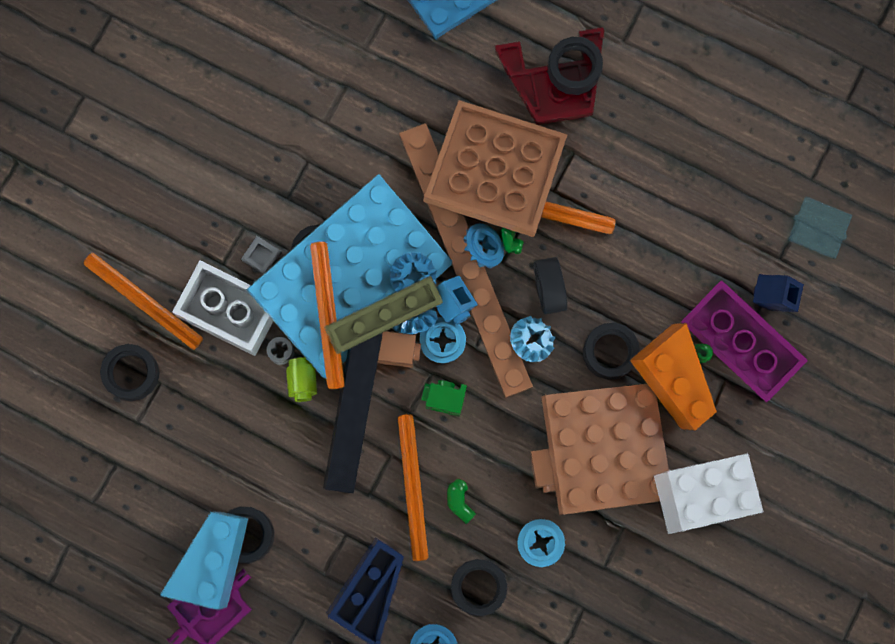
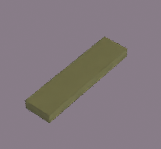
[324,276,443,354]

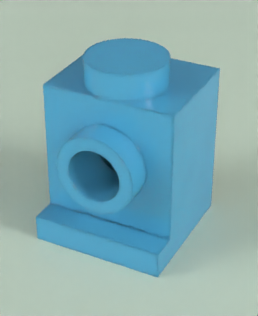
[436,276,478,325]

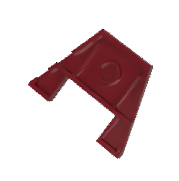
[495,27,604,125]

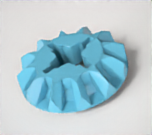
[510,316,555,362]
[419,317,466,364]
[517,519,565,567]

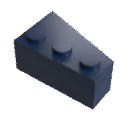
[326,537,404,644]

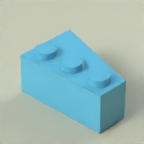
[160,512,248,610]

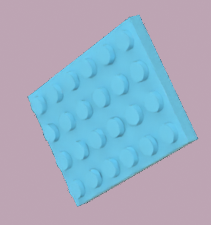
[246,174,453,379]

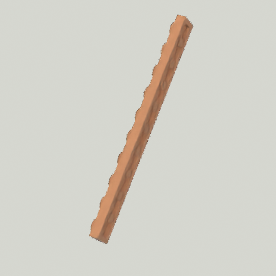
[399,123,533,399]

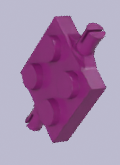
[167,568,253,644]

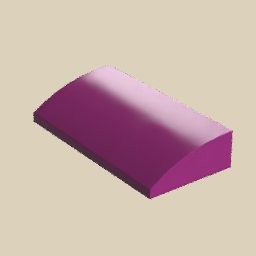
[681,280,808,403]

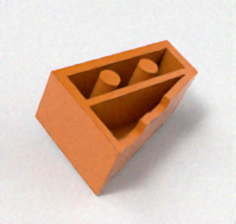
[630,323,717,431]

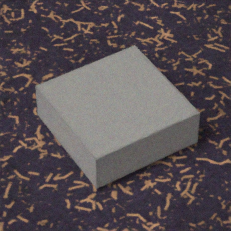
[241,236,282,274]

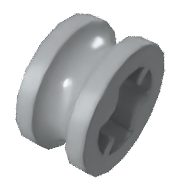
[267,337,294,365]

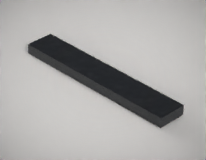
[323,332,383,493]

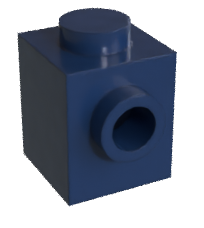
[753,274,804,312]

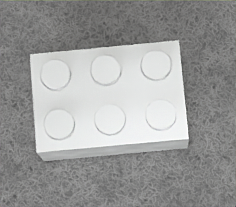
[172,260,273,356]
[654,454,763,534]

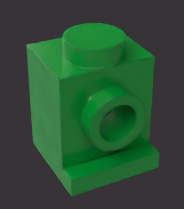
[421,380,467,417]

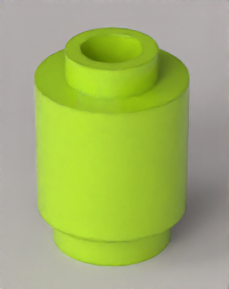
[286,357,317,402]

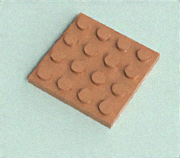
[423,100,567,237]
[541,384,669,515]

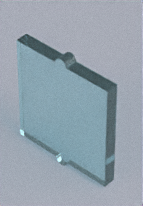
[788,197,853,259]

